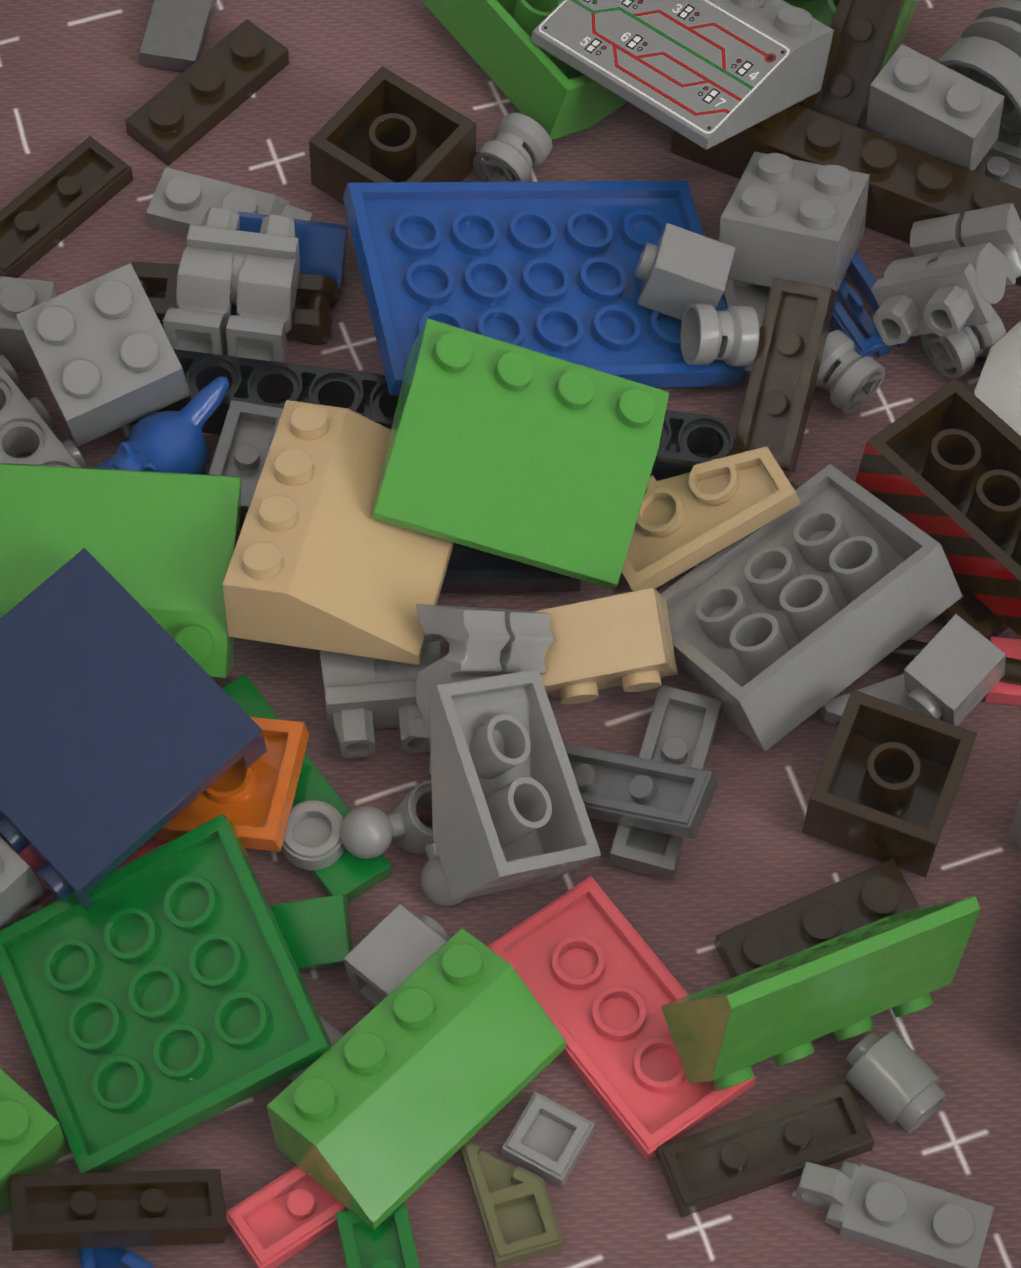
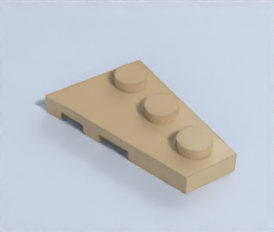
[622,446,801,591]

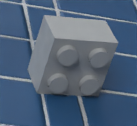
[719,152,870,292]
[16,263,191,447]

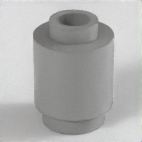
[846,1031,948,1134]

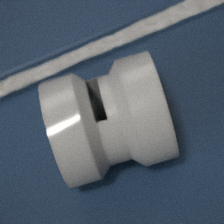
[472,113,553,182]
[680,303,759,367]
[921,309,1006,379]
[815,330,886,415]

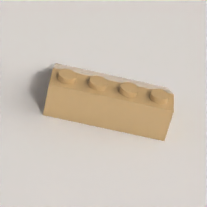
[222,400,454,665]

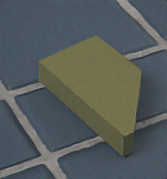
[459,1140,563,1268]

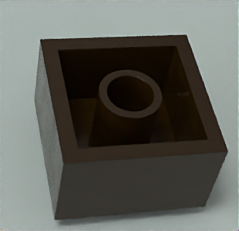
[309,66,476,204]
[802,689,977,878]

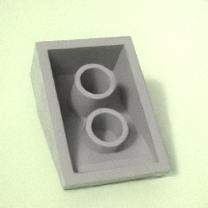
[429,669,601,901]

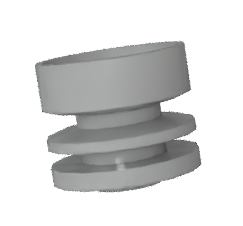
[936,0,1021,148]

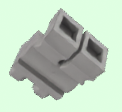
[871,202,1021,346]
[163,207,301,363]
[412,604,555,774]
[319,635,441,758]

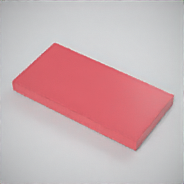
[487,876,756,1162]

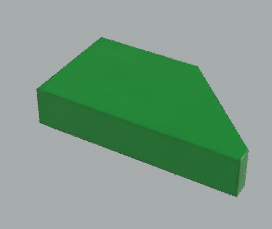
[269,894,353,972]

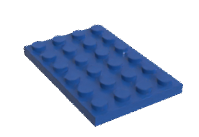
[343,181,746,395]

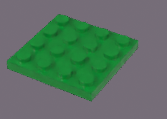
[0,813,332,1173]

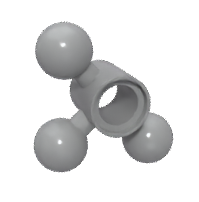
[340,780,464,906]

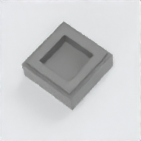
[501,1092,595,1189]

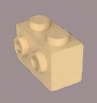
[533,587,678,704]

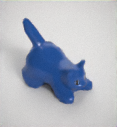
[95,377,229,474]

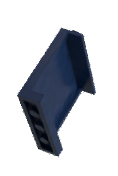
[0,548,267,910]

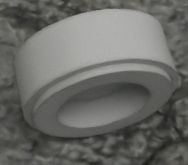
[282,800,345,870]

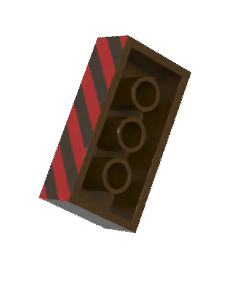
[855,378,1021,638]

